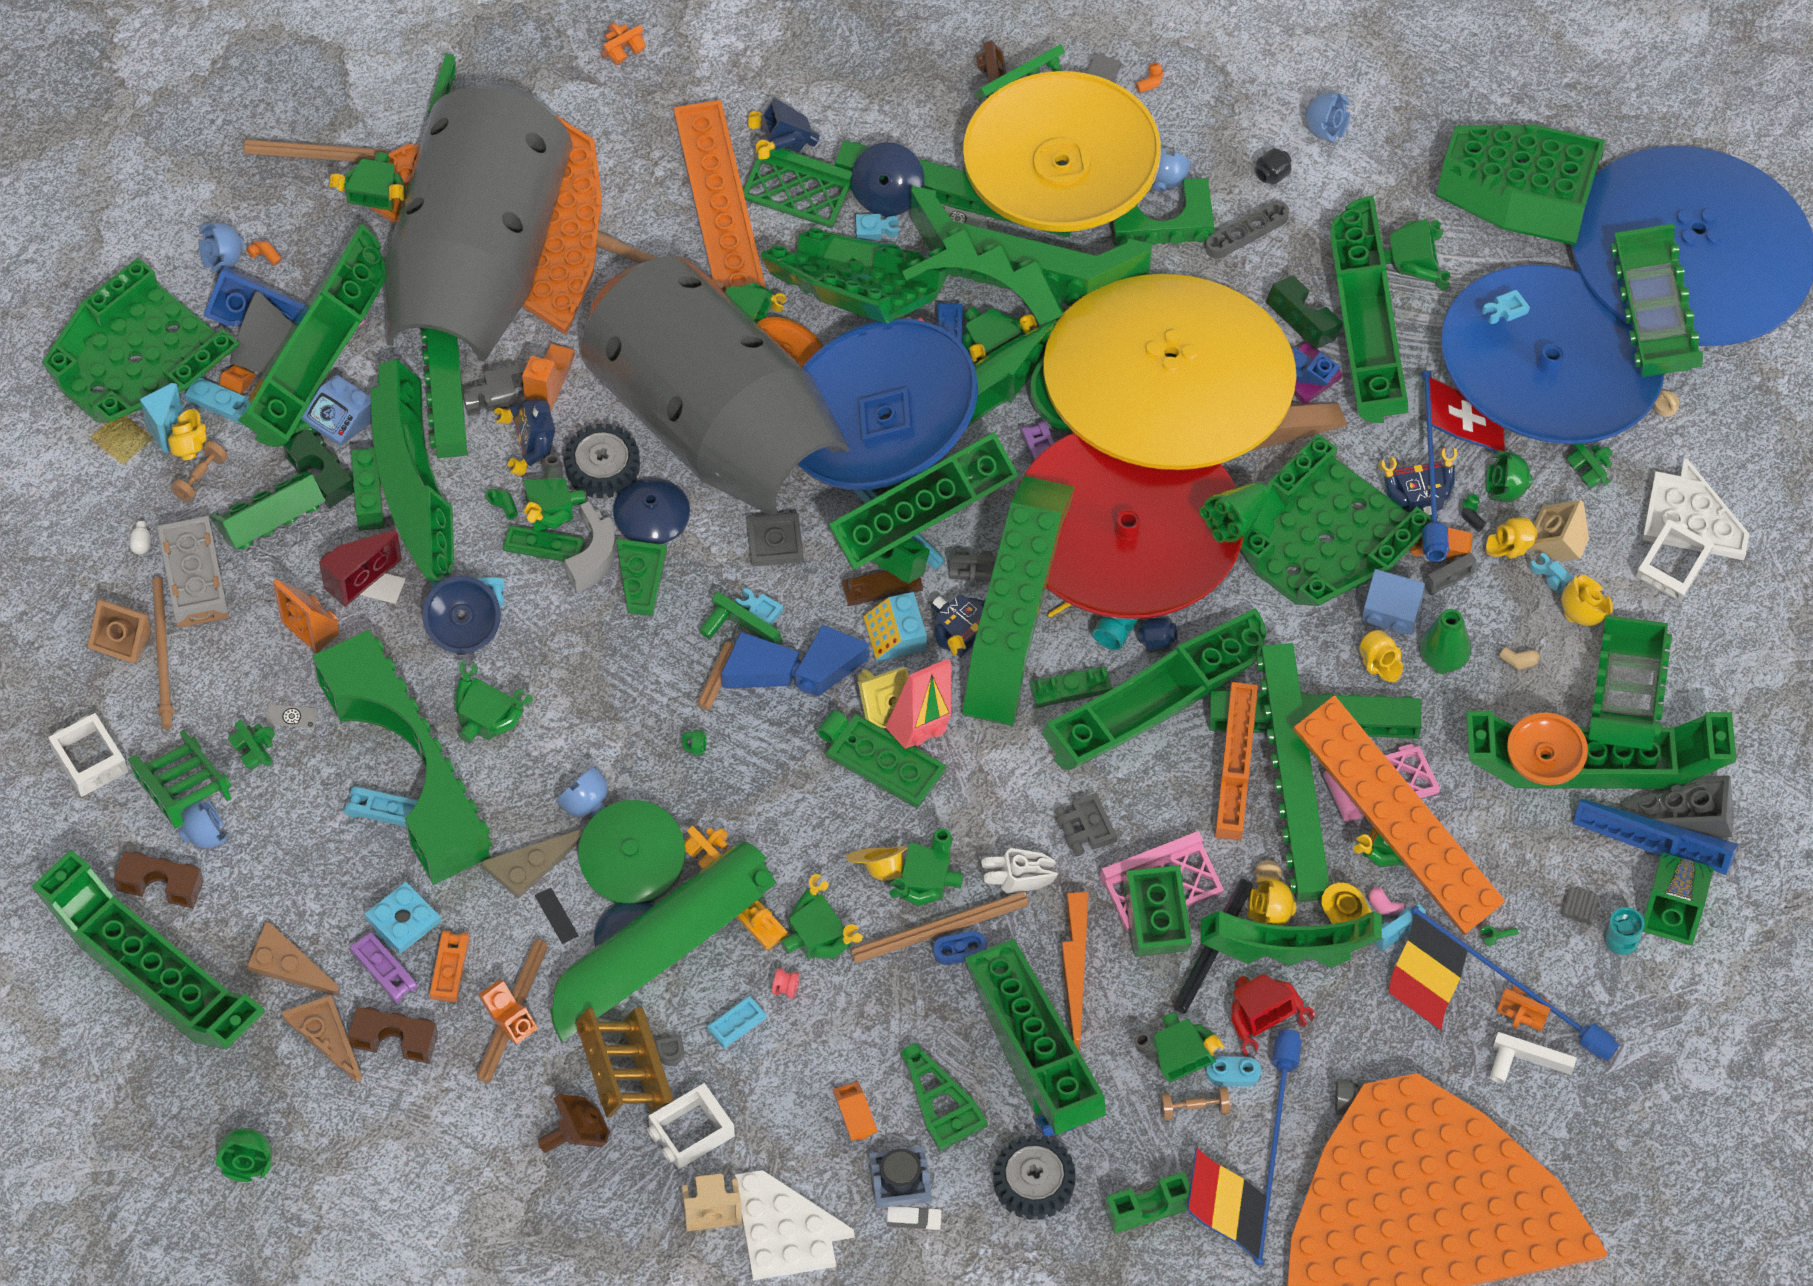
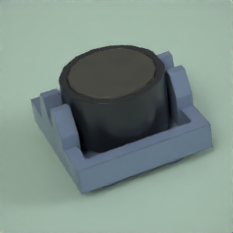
[869,1147,932,1208]

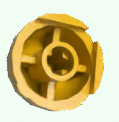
[1561,575,1614,626]
[1248,876,1296,926]

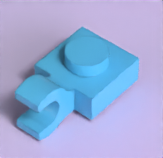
[1530,553,1574,595]

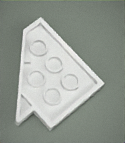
[1642,459,1749,560]
[735,1170,854,1280]

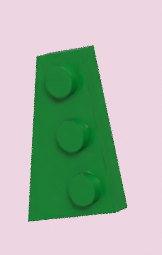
[616,539,667,616]

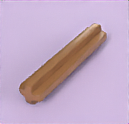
[698,641,735,710]

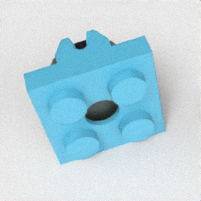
[364,882,441,954]

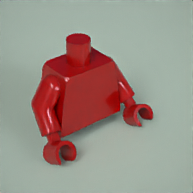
[1231,974,1315,1057]

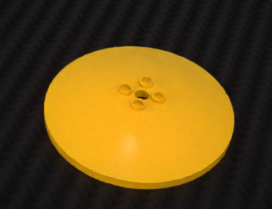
[963,71,1161,232]

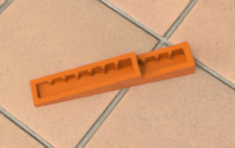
[1215,682,1258,840]
[1061,892,1089,1051]

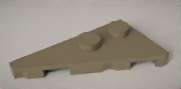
[482,830,583,899]

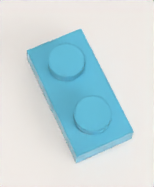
[1375,904,1426,952]

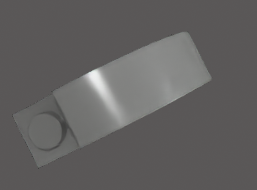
[565,501,616,593]

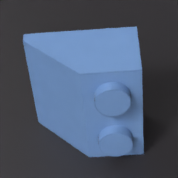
[1362,569,1425,635]

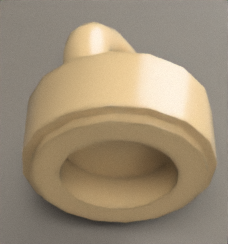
[1653,389,1680,417]
[1255,860,1282,884]

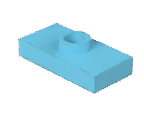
[707,995,767,1049]

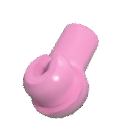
[1368,887,1404,916]

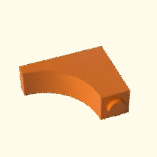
[522,344,575,412]

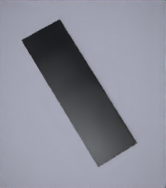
[534,888,579,944]

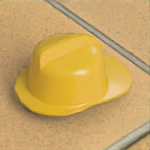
[845,846,907,881]
[1322,882,1371,924]

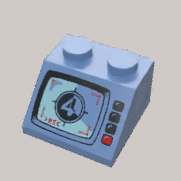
[301,375,372,446]

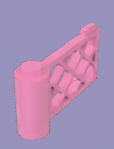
[1323,743,1440,822]

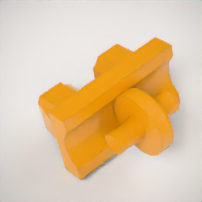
[685,825,729,869]
[736,900,787,951]

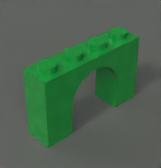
[1112,178,1214,246]

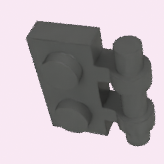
[1055,793,1117,856]

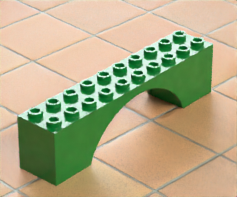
[312,630,492,885]

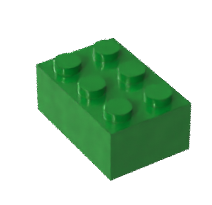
[1123,865,1192,957]

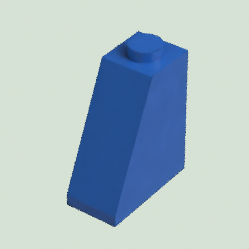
[795,624,870,696]
[721,632,801,689]

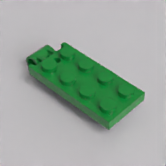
[816,710,946,809]

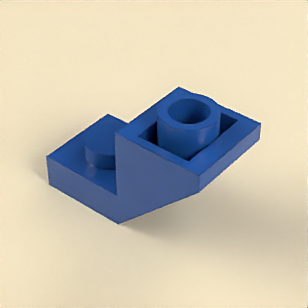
[1292,348,1341,386]

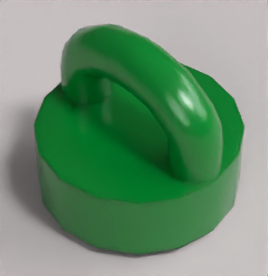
[681,729,707,756]

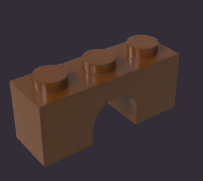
[114,851,204,909]
[348,1007,438,1064]

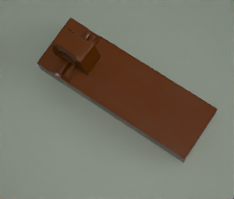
[976,40,1006,83]
[842,571,923,606]

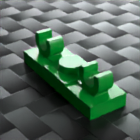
[1030,666,1113,708]

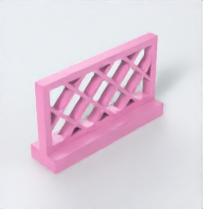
[1099,831,1224,931]

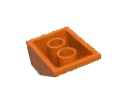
[273,579,339,653]

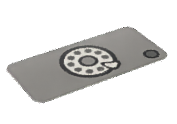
[941,204,983,227]
[266,704,318,728]

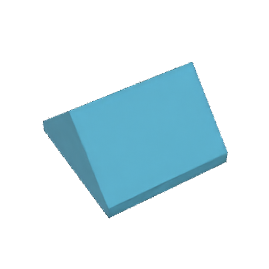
[140,383,183,453]

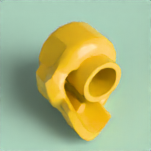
[168,408,206,461]
[1485,517,1537,559]
[1359,630,1403,682]

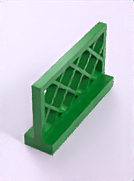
[743,148,852,229]

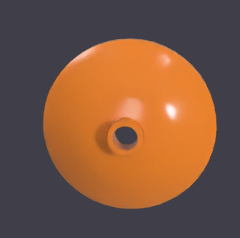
[757,317,823,367]
[1507,712,1588,785]

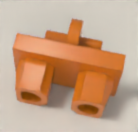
[600,22,646,65]
[1496,986,1551,1032]

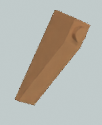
[1251,402,1347,451]

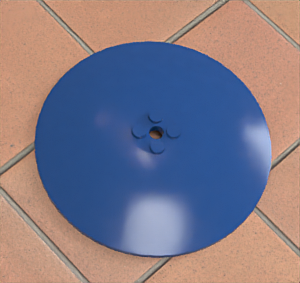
[1571,146,1813,346]

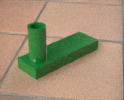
[699,591,783,645]

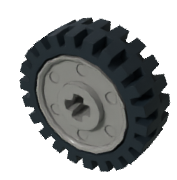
[564,423,640,499]
[993,1135,1076,1220]

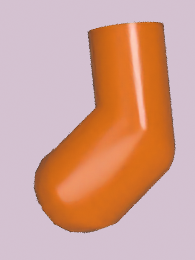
[1135,62,1164,93]
[246,241,282,266]

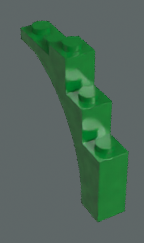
[902,227,1065,326]
[1200,910,1382,968]

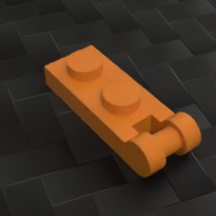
[429,930,470,1002]

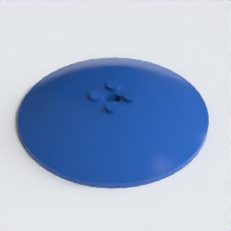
[797,319,978,490]

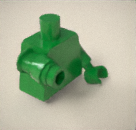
[889,828,964,906]

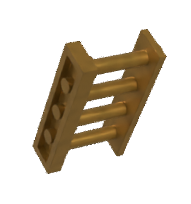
[575,1008,674,1118]

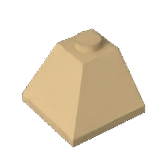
[1530,500,1589,562]

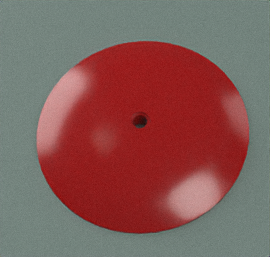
[1018,433,1243,619]

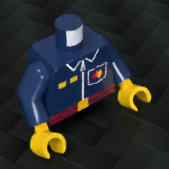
[748,98,820,159]
[494,398,555,476]
[1378,447,1457,518]
[931,595,985,658]

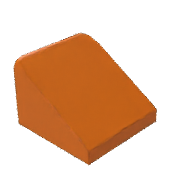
[219,365,256,395]

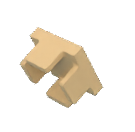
[682,1174,742,1232]

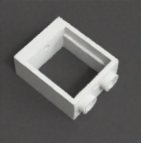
[1636,519,1714,602]
[48,713,128,797]
[647,1083,735,1169]

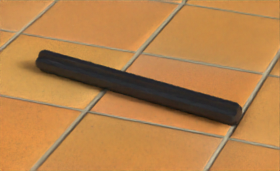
[1173,879,1253,1014]

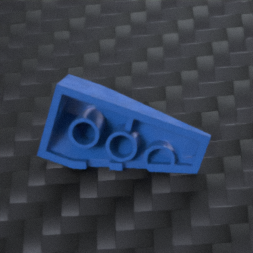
[203,266,306,326]

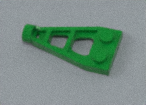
[900,1043,988,1151]

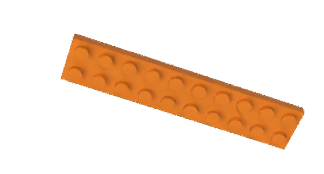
[673,100,766,290]
[1293,695,1506,936]

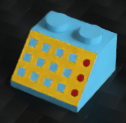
[863,592,927,662]

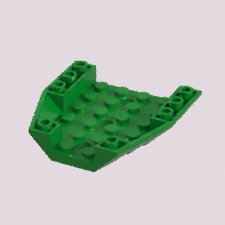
[1436,124,1607,246]
[761,228,952,324]
[42,257,240,423]
[1241,434,1432,606]

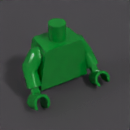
[1383,219,1451,290]
[455,661,533,743]

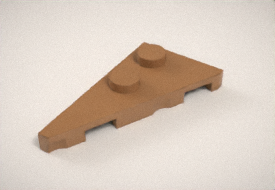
[247,922,339,996]
[281,995,362,1082]

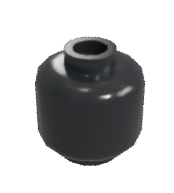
[1255,148,1292,185]

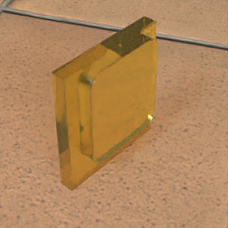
[91,416,153,465]

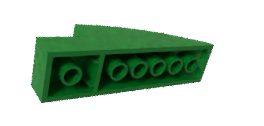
[828,432,1019,570]
[965,939,1106,1135]

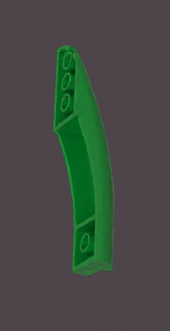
[238,223,385,447]
[1041,608,1266,770]

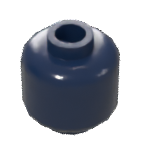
[1138,617,1178,652]

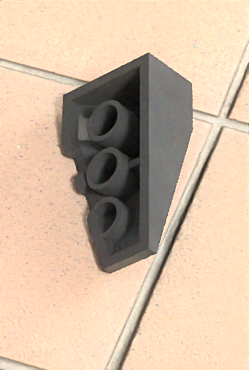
[1622,775,1734,838]

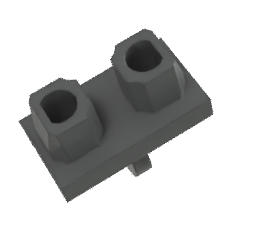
[949,550,997,586]

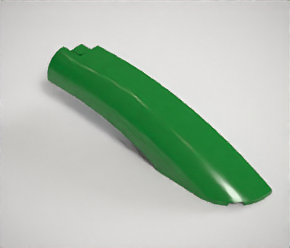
[1330,195,1409,423]
[888,320,1057,489]
[371,359,454,582]
[551,841,777,1042]

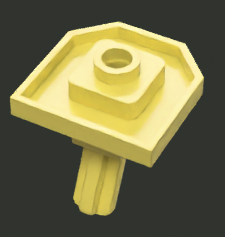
[858,666,909,729]

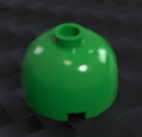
[1486,451,1533,502]
[216,1128,272,1182]

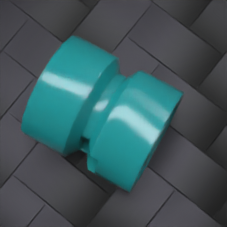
[1092,616,1138,651]
[1605,907,1645,955]

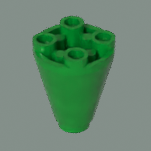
[1199,482,1270,543]
[1419,609,1471,674]

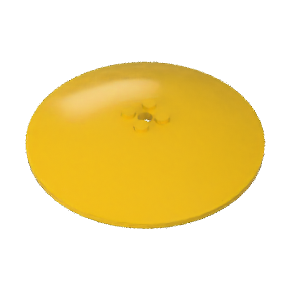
[1043,274,1296,470]

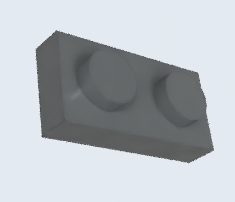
[1425,553,1477,595]

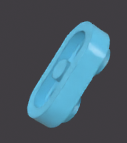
[1206,1056,1261,1087]

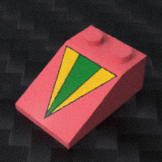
[886,659,951,749]

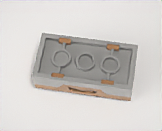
[157,516,229,628]

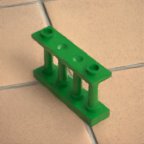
[974,44,1065,101]
[128,730,232,829]

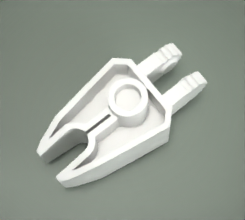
[981,848,1058,894]

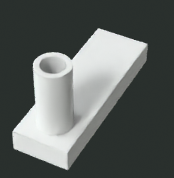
[1489,1032,1577,1083]

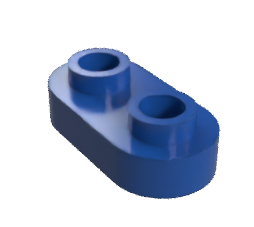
[933,931,987,965]

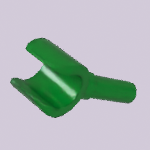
[1481,926,1518,946]

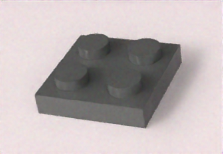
[748,513,804,567]

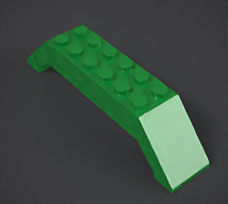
[911,185,1153,306]
[962,476,1075,726]
[1466,711,1737,789]
[32,850,265,1050]

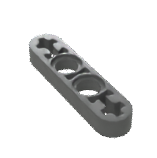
[1206,201,1289,259]

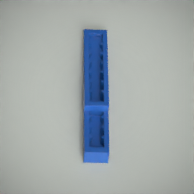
[1573,798,1739,875]

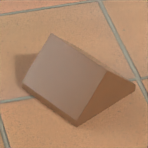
[87,599,152,664]

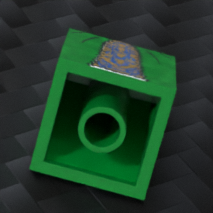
[1643,853,1714,946]

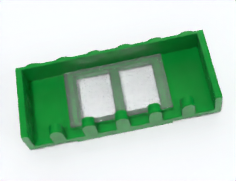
[1610,223,1703,377]
[1589,615,1672,750]

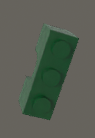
[1265,275,1343,350]
[283,429,354,509]

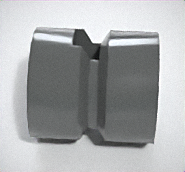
[1335,1079,1376,1115]

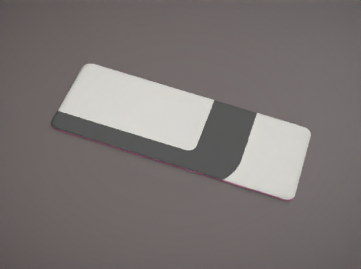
[887,1206,941,1230]

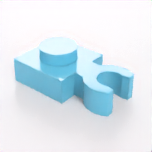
[856,214,899,240]
[1482,290,1530,324]
[735,588,784,626]

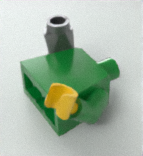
[524,454,586,532]
[1135,1013,1225,1083]

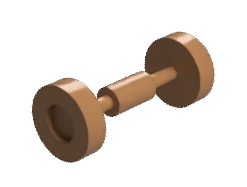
[171,441,228,503]
[1160,1086,1230,1121]

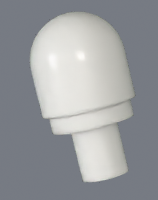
[130,521,151,555]

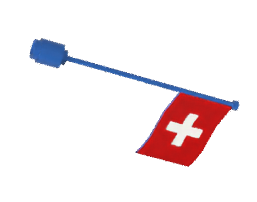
[1422,370,1505,562]

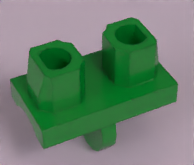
[1567,443,1612,489]
[228,719,275,770]

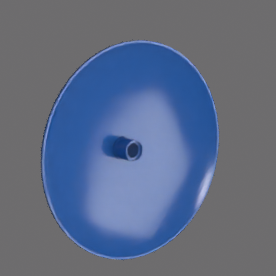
[1441,265,1664,444]

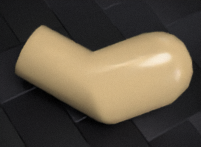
[1499,647,1540,670]

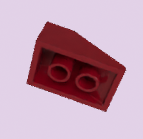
[319,530,402,607]

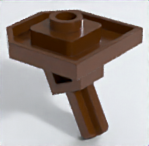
[538,1094,610,1153]

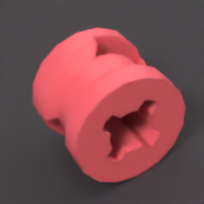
[772,968,800,999]

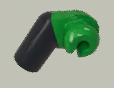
[1461,494,1486,532]

